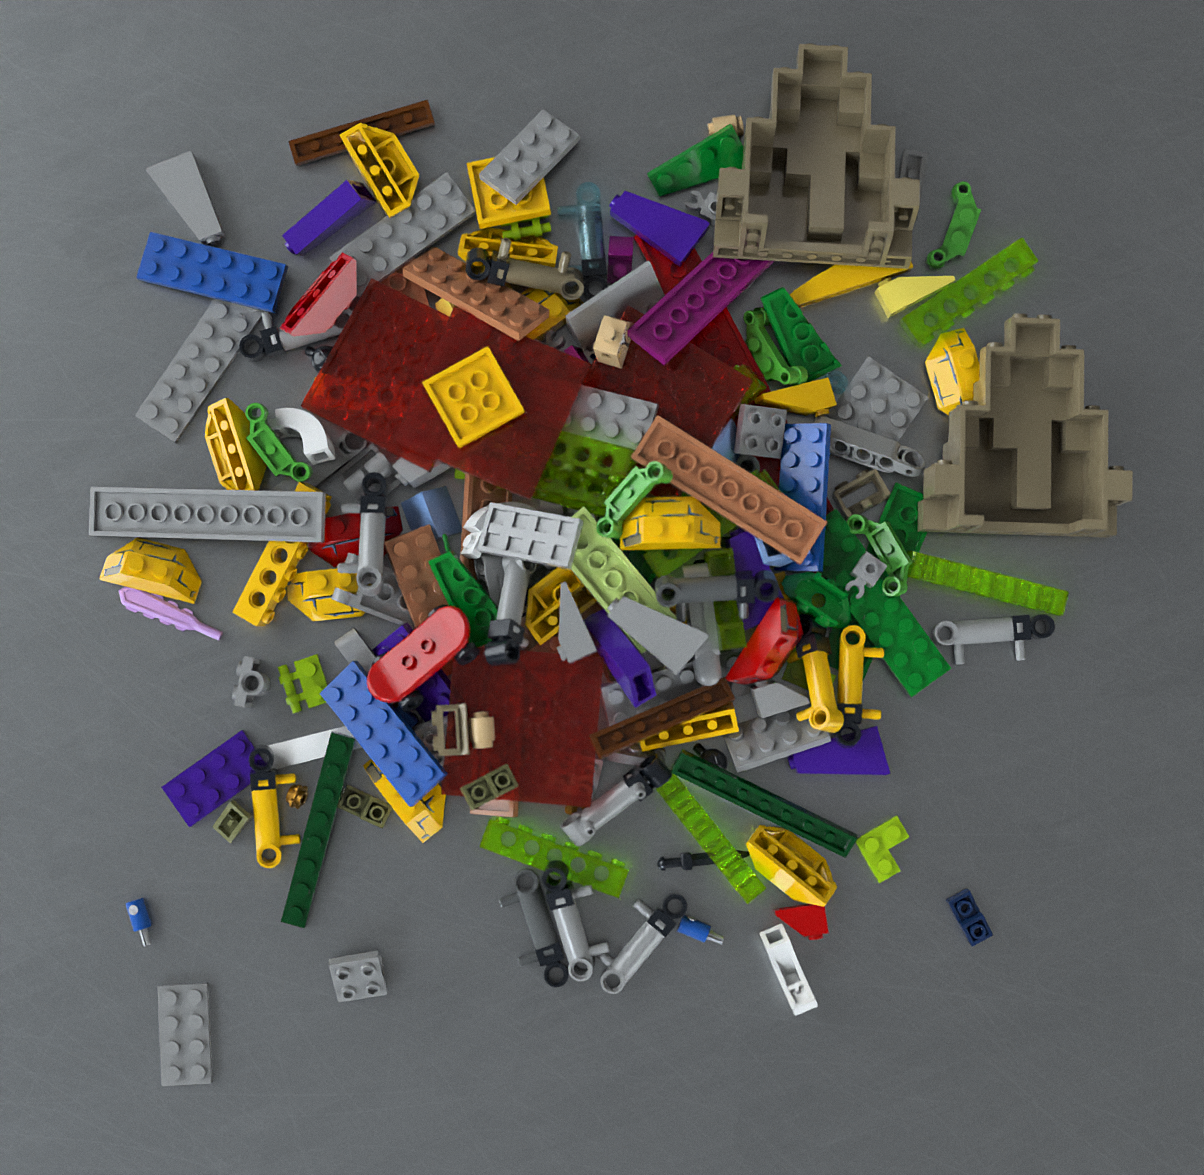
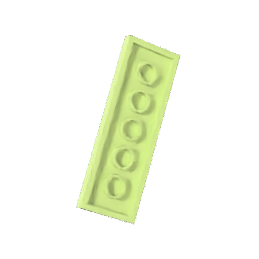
[571,507,676,654]

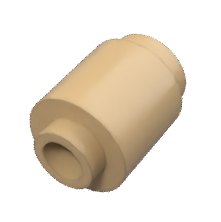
[708,114,744,136]
[469,712,495,748]

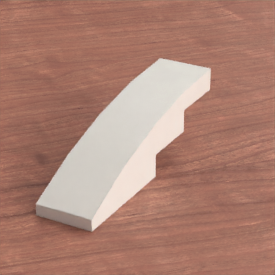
[267,726,362,770]

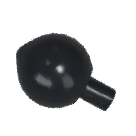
[305,345,341,375]
[693,743,728,770]

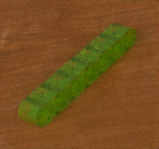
[907,551,1069,616]

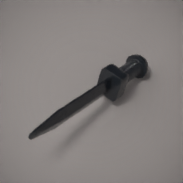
[657,850,750,871]

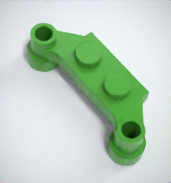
[925,181,982,271]
[743,307,808,386]
[245,403,313,482]
[596,461,673,539]
[847,514,912,596]

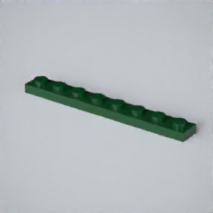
[281,731,356,928]
[671,749,858,858]

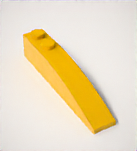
[789,262,913,308]

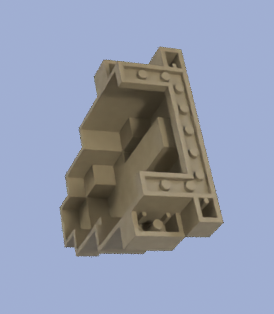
[713,43,920,269]
[918,313,1132,538]

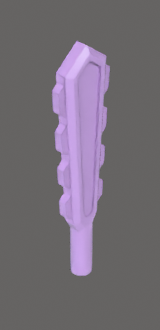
[119,587,223,641]

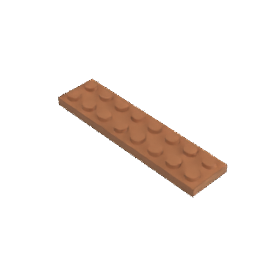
[631,415,827,565]

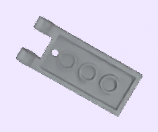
[331,553,415,630]

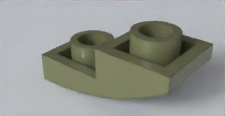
[460,764,519,811]
[338,784,392,829]

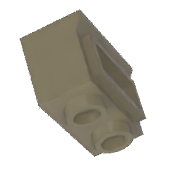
[832,469,890,522]
[432,704,470,756]

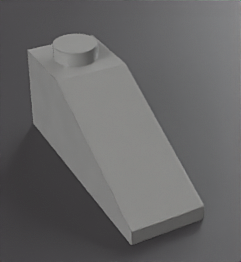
[556,582,597,664]

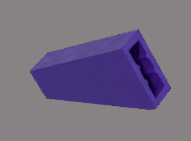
[282,180,377,255]
[609,191,710,267]
[725,528,784,632]
[583,609,656,708]
[787,726,891,775]

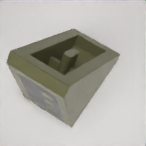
[212,799,254,843]

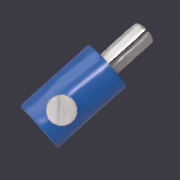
[125,898,152,946]
[677,915,724,944]

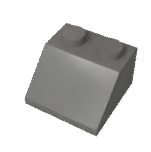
[750,679,810,718]

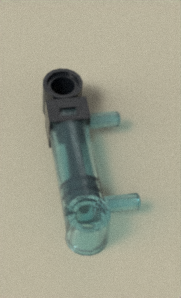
[557,182,608,301]

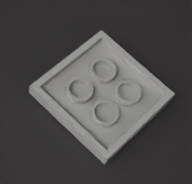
[826,356,929,442]

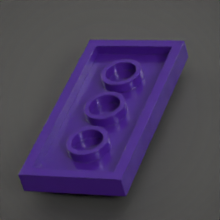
[372,622,466,722]
[161,730,266,827]

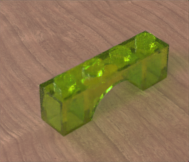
[703,548,747,651]

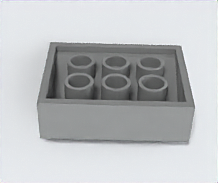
[566,260,664,352]

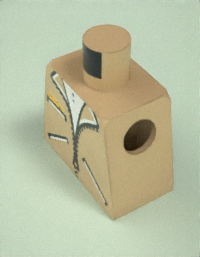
[593,316,635,369]

